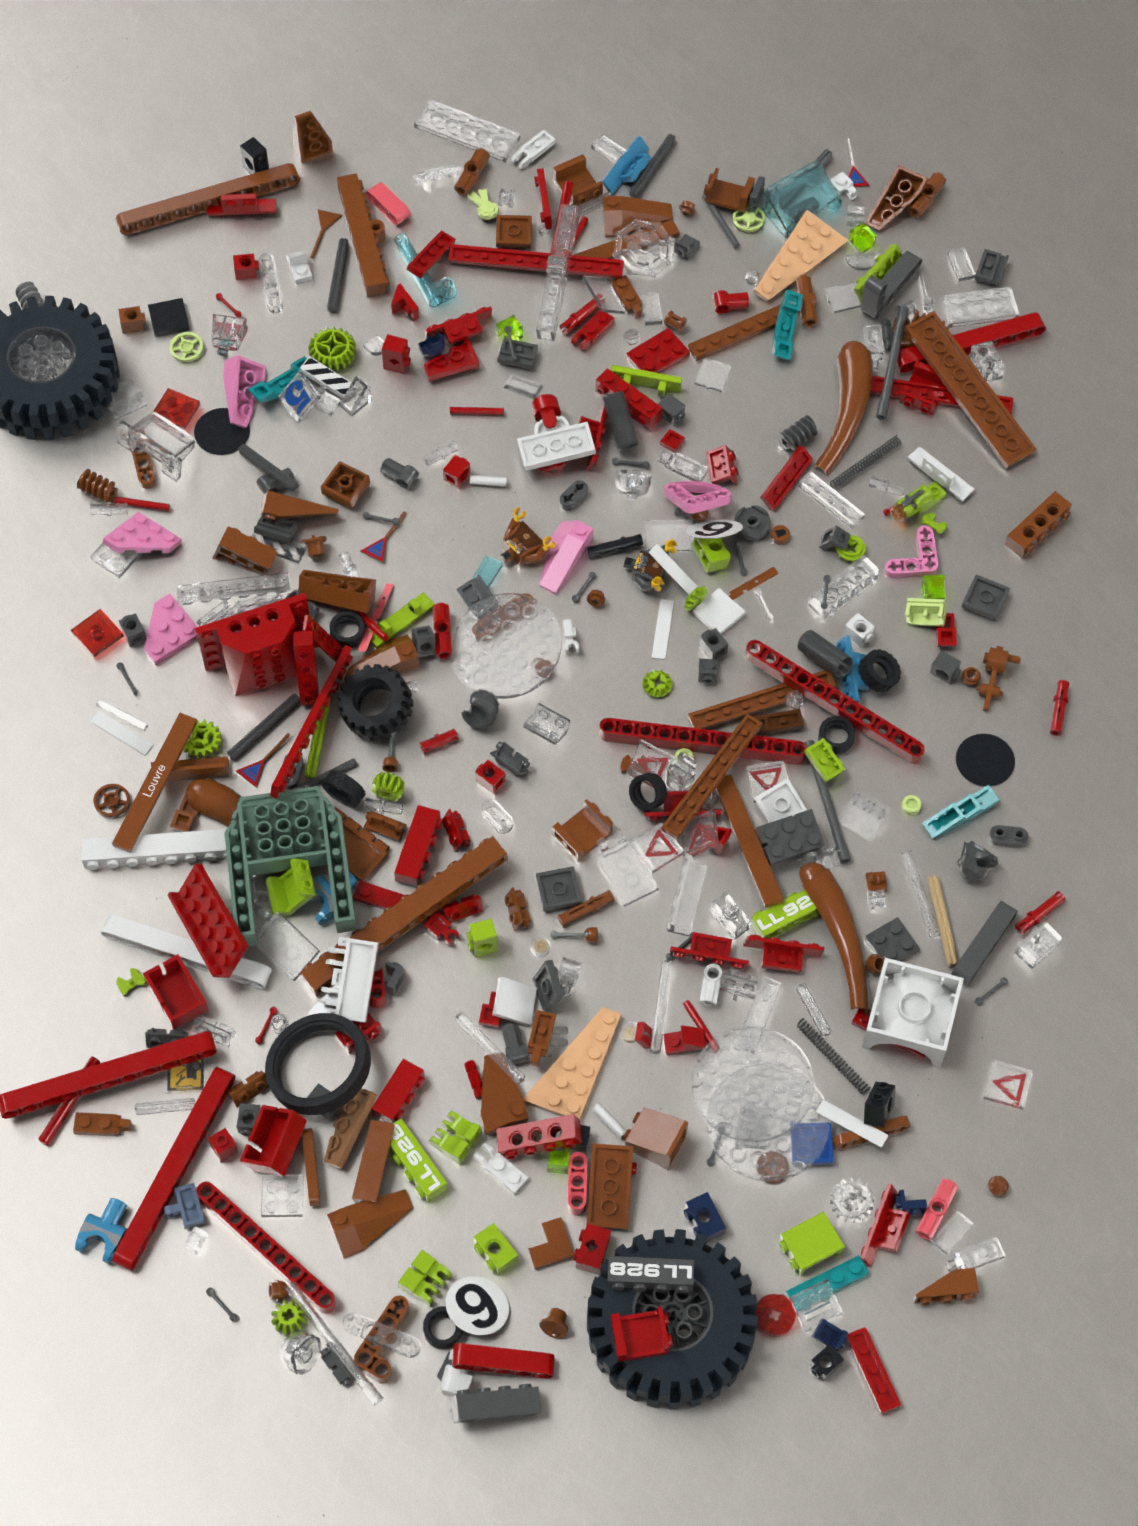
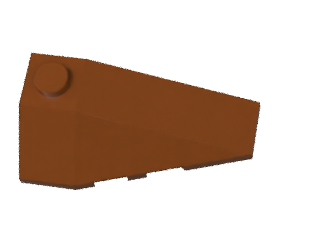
[865,165,929,231]
[603,196,673,238]
[260,491,339,521]
[344,635,419,683]
[327,1189,413,1258]

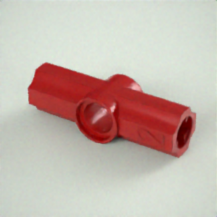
[433,602,452,660]

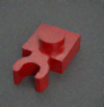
[424,911,459,946]

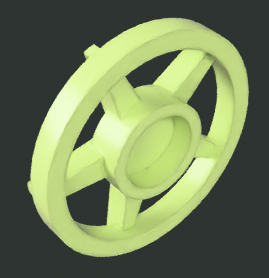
[733,205,765,232]
[170,332,203,362]

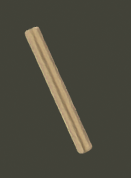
[928,875,958,967]

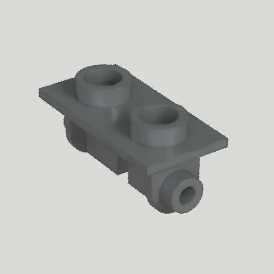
[490,742,530,775]
[145,1028,188,1048]
[320,1343,359,1387]

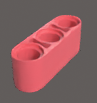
[366,182,411,226]
[568,1152,587,1216]

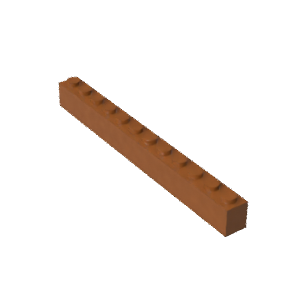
[300,836,508,997]

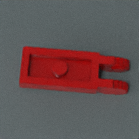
[571,309,615,351]

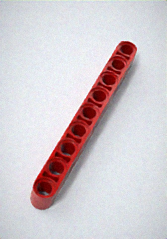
[897,312,1046,373]
[196,1181,336,1314]

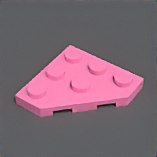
[103,512,182,553]
[144,593,197,665]

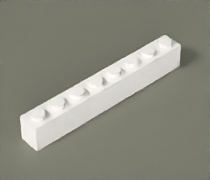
[81,829,227,870]

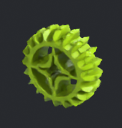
[308,326,357,371]

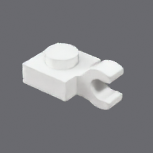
[829,172,857,200]
[563,619,579,654]

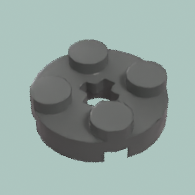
[734,505,771,542]

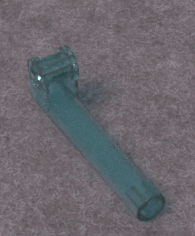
[394,233,457,307]

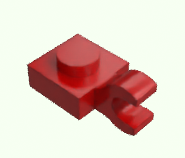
[479,991,501,1028]

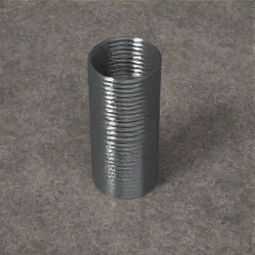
[602,392,639,450]
[797,630,853,677]

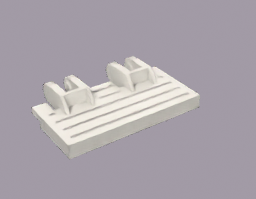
[319,937,379,1022]

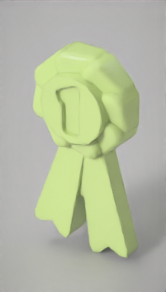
[467,189,499,220]

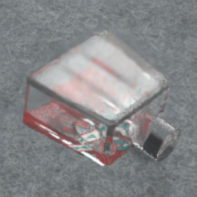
[212,314,248,356]

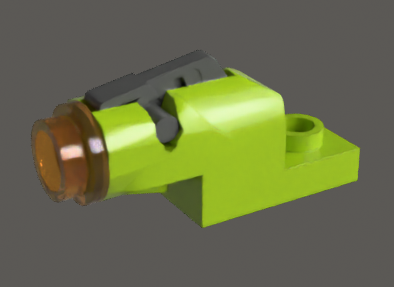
[890,481,947,521]

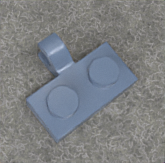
[164,1183,205,1229]

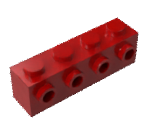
[595,368,662,431]
[394,805,443,887]

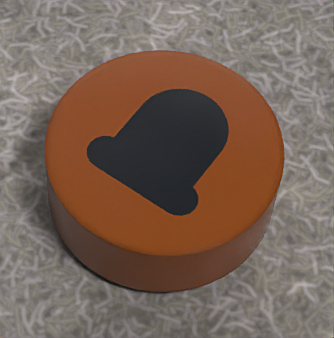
[771,525,790,544]

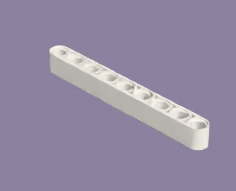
[101,915,272,989]

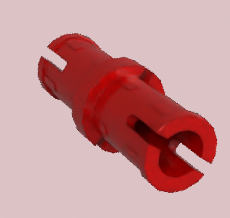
[419,729,459,754]

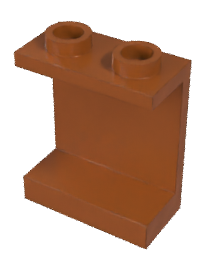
[553,154,603,207]
[703,168,755,212]
[552,799,613,861]

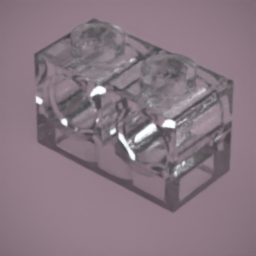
[969,340,1005,383]
[666,752,697,791]

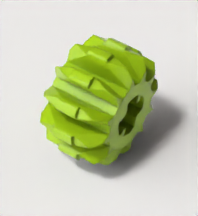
[372,772,405,802]
[271,1299,307,1336]

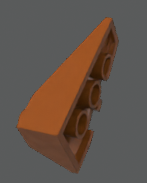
[292,110,333,163]
[480,1053,529,1135]

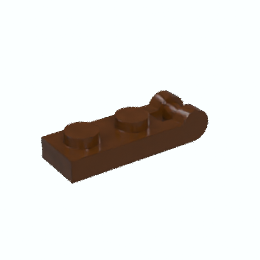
[752,709,804,736]

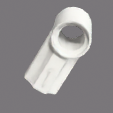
[699,964,722,1007]

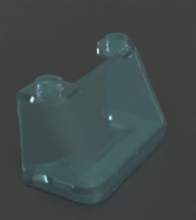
[762,161,842,238]

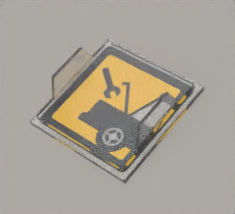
[165,1058,206,1094]

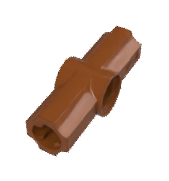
[454,148,490,196]
[907,172,946,218]
[795,275,817,327]

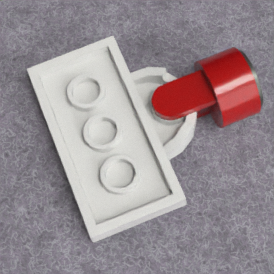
[517,394,596,471]

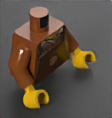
[500,507,556,566]

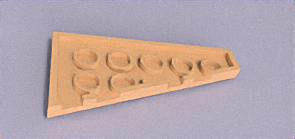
[753,210,849,302]
[523,1007,621,1119]

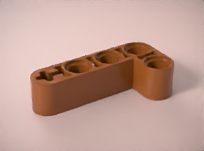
[354,1295,409,1384]

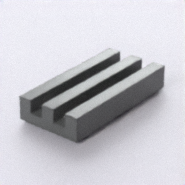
[749,176,765,212]

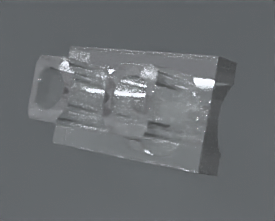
[720,968,759,1001]

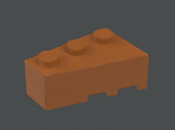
[212,526,278,576]

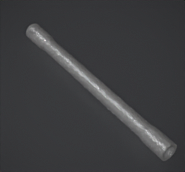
[285,1282,384,1406]

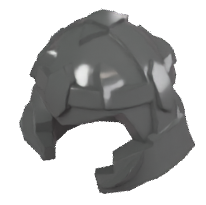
[461,689,500,730]
[957,840,998,881]

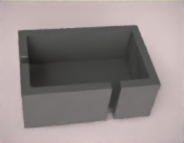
[755,809,825,866]

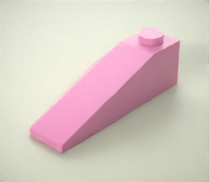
[223,355,266,428]
[540,520,593,594]

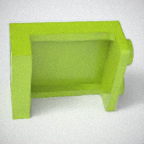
[266,858,316,916]
[778,1211,845,1275]

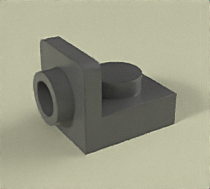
[674,234,700,260]
[819,525,850,551]
[698,658,718,684]
[385,961,406,996]

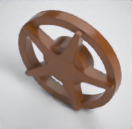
[93,784,130,818]

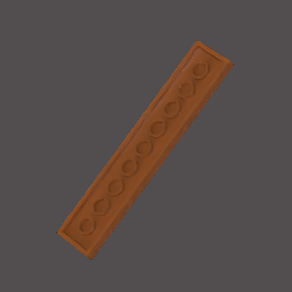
[904,311,1037,469]

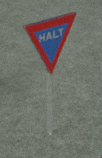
[846,138,870,187]

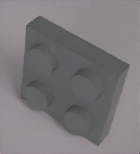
[961,574,1010,621]
[535,866,582,912]
[864,917,920,962]
[533,960,564,1013]

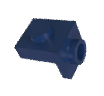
[895,1189,927,1217]
[811,1319,848,1351]

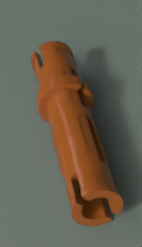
[557,890,615,927]

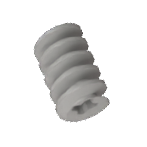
[15,281,44,309]

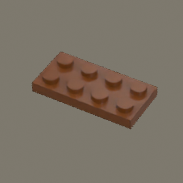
[586,1143,633,1230]

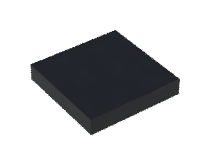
[148,298,190,336]

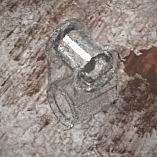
[558,957,583,998]

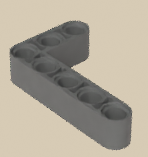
[860,251,923,319]

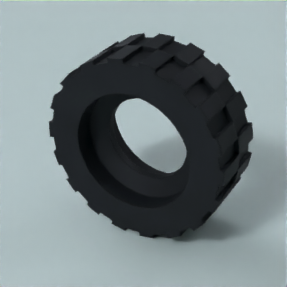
[858,649,901,693]
[321,770,366,808]

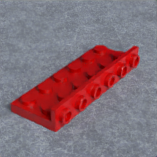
[167,864,249,978]

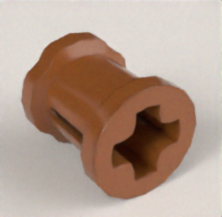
[664,310,687,332]

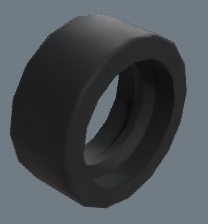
[329,611,365,648]
[818,716,855,754]
[629,772,667,811]
[423,1306,463,1349]

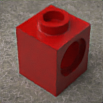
[233,253,260,280]
[443,455,471,488]
[475,760,506,794]
[208,1128,238,1162]

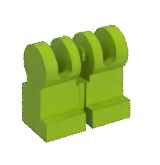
[429,1111,482,1165]
[398,1249,452,1306]

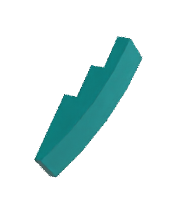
[922,784,1000,839]

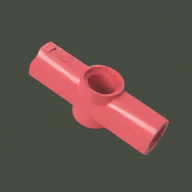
[915,1178,958,1241]

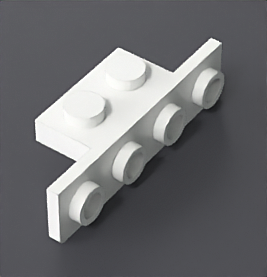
[907,447,974,502]

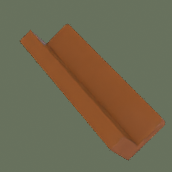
[151,757,229,782]
[352,1120,395,1204]

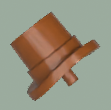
[301,535,327,557]
[539,1308,568,1339]

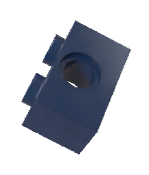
[683,1192,726,1242]

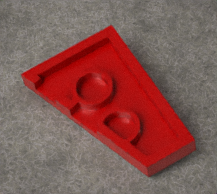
[423,338,480,382]

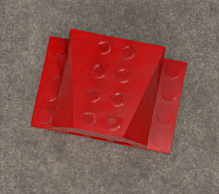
[195,592,309,696]

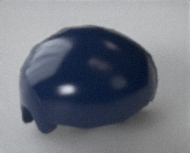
[418,333,445,357]

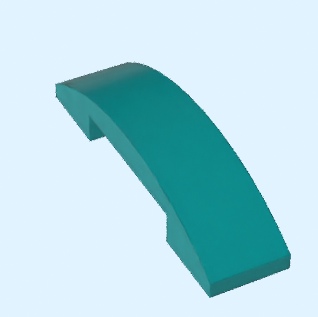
[773,290,803,361]
[248,356,308,402]

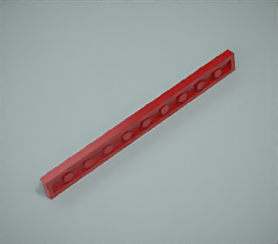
[448,244,624,279]
[270,645,353,798]

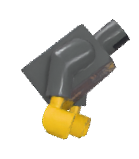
[623,539,677,592]

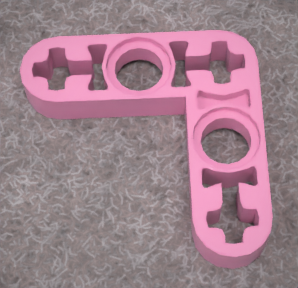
[884,525,938,578]

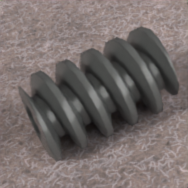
[777,415,818,451]

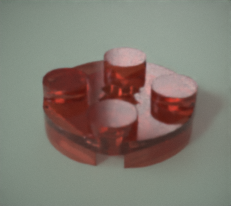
[756,1294,796,1337]

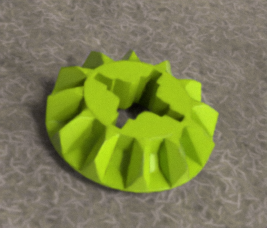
[836,535,866,562]
[684,586,708,611]
[642,669,672,697]

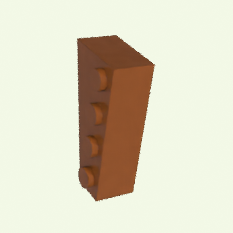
[298,570,376,613]

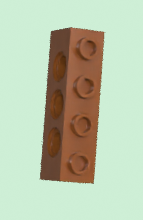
[1005,491,1072,558]

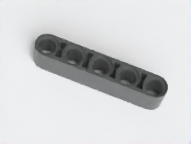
[951,901,1018,985]

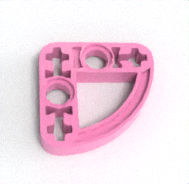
[664,481,731,513]

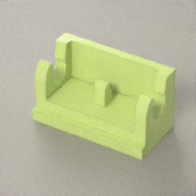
[905,598,947,627]

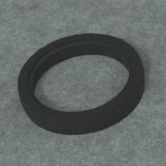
[265,1013,371,1115]

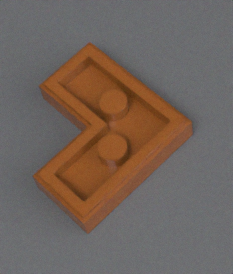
[528,1217,574,1270]

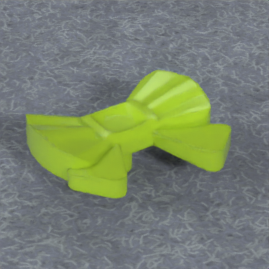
[921,513,947,534]
[116,968,146,996]

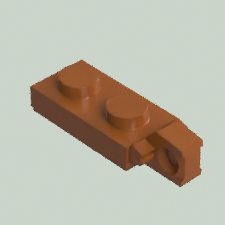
[610,275,642,319]
[528,1010,556,1067]
[73,1112,132,1136]

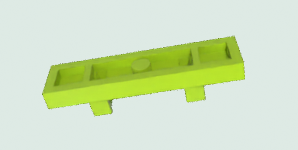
[854,244,902,303]
[611,365,682,397]
[368,592,435,649]

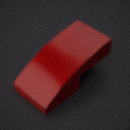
[935,613,957,647]

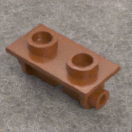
[363,811,407,841]
[505,887,531,931]
[227,1070,269,1107]

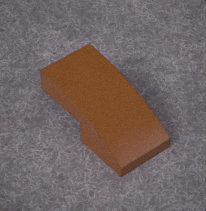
[170,795,199,832]

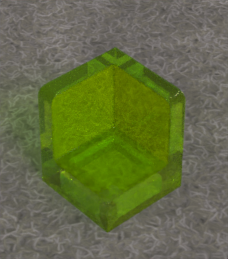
[848,222,876,254]
[496,315,523,340]
[921,574,945,599]
[547,1148,570,1174]

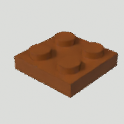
[496,215,532,248]

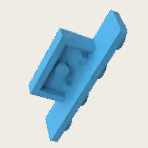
[602,136,651,194]
[836,635,870,702]

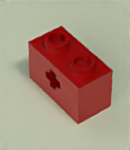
[381,334,411,374]
[573,1223,611,1275]

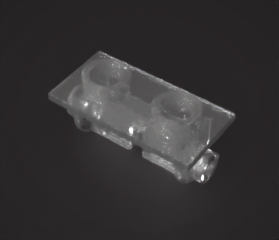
[193,1015,236,1048]

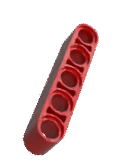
[452,1343,555,1379]

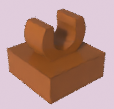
[865,871,887,894]

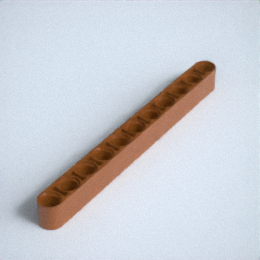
[115,163,300,235]

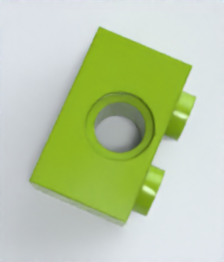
[691,537,731,573]
[466,918,498,957]
[473,1223,518,1275]

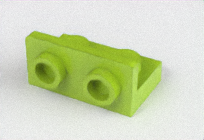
[804,738,845,783]

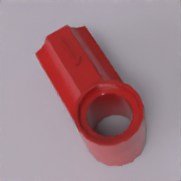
[713,290,749,314]

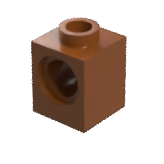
[118,306,146,334]

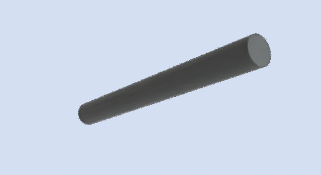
[702,194,740,249]
[290,758,357,790]

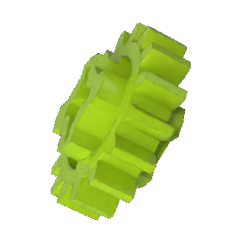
[183,719,222,759]

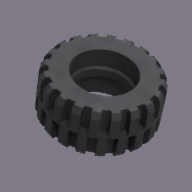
[337,664,413,741]

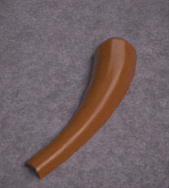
[813,341,873,476]
[185,778,287,874]
[799,862,868,1016]

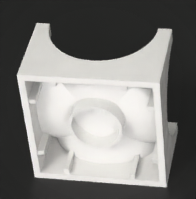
[862,958,964,1068]

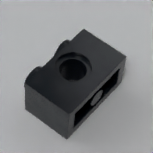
[240,137,269,174]
[864,1081,896,1128]

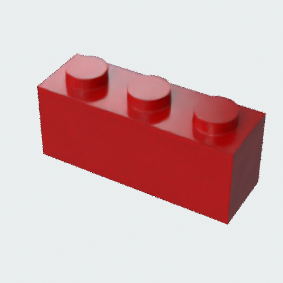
[371,1059,426,1123]

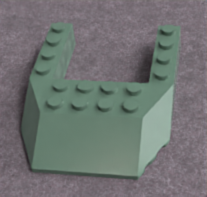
[224,786,357,946]

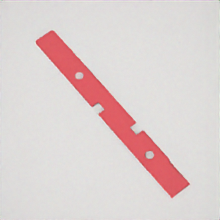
[358,583,394,652]

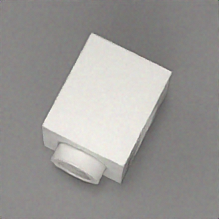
[844,613,874,647]

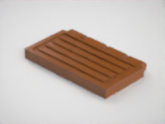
[334,807,390,882]

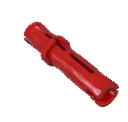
[559,295,604,334]
[1050,680,1070,736]
[1015,891,1066,935]

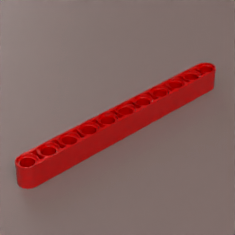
[745,640,925,763]
[599,718,807,765]
[0,1031,217,1119]
[112,1067,236,1271]

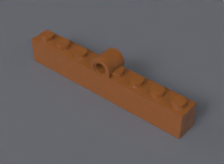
[337,173,390,297]

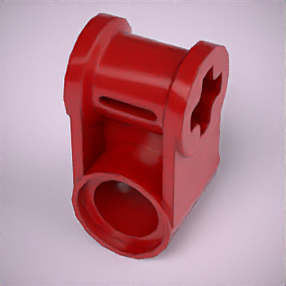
[369,968,386,1008]

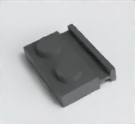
[974,249,1009,287]
[497,338,538,370]
[254,515,298,543]
[456,574,500,620]

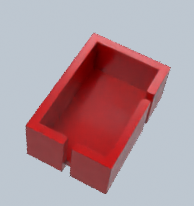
[143,954,209,1030]
[240,1105,307,1177]

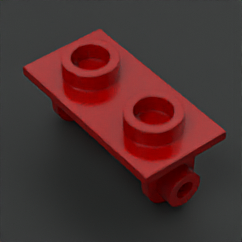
[442,809,471,852]
[441,894,484,922]

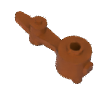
[977,646,1021,711]

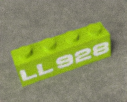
[750,889,820,939]
[390,1118,448,1203]

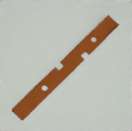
[729,567,778,600]

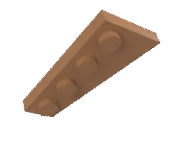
[323,1088,377,1169]

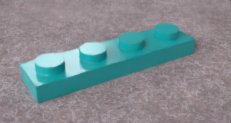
[785,1255,869,1312]

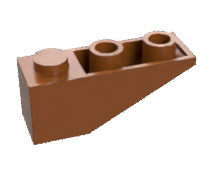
[913,1268,979,1305]

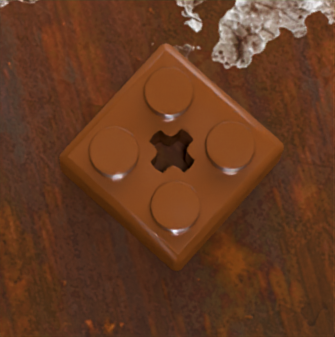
[321,461,370,508]

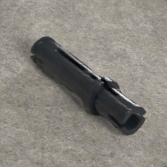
[587,534,643,558]

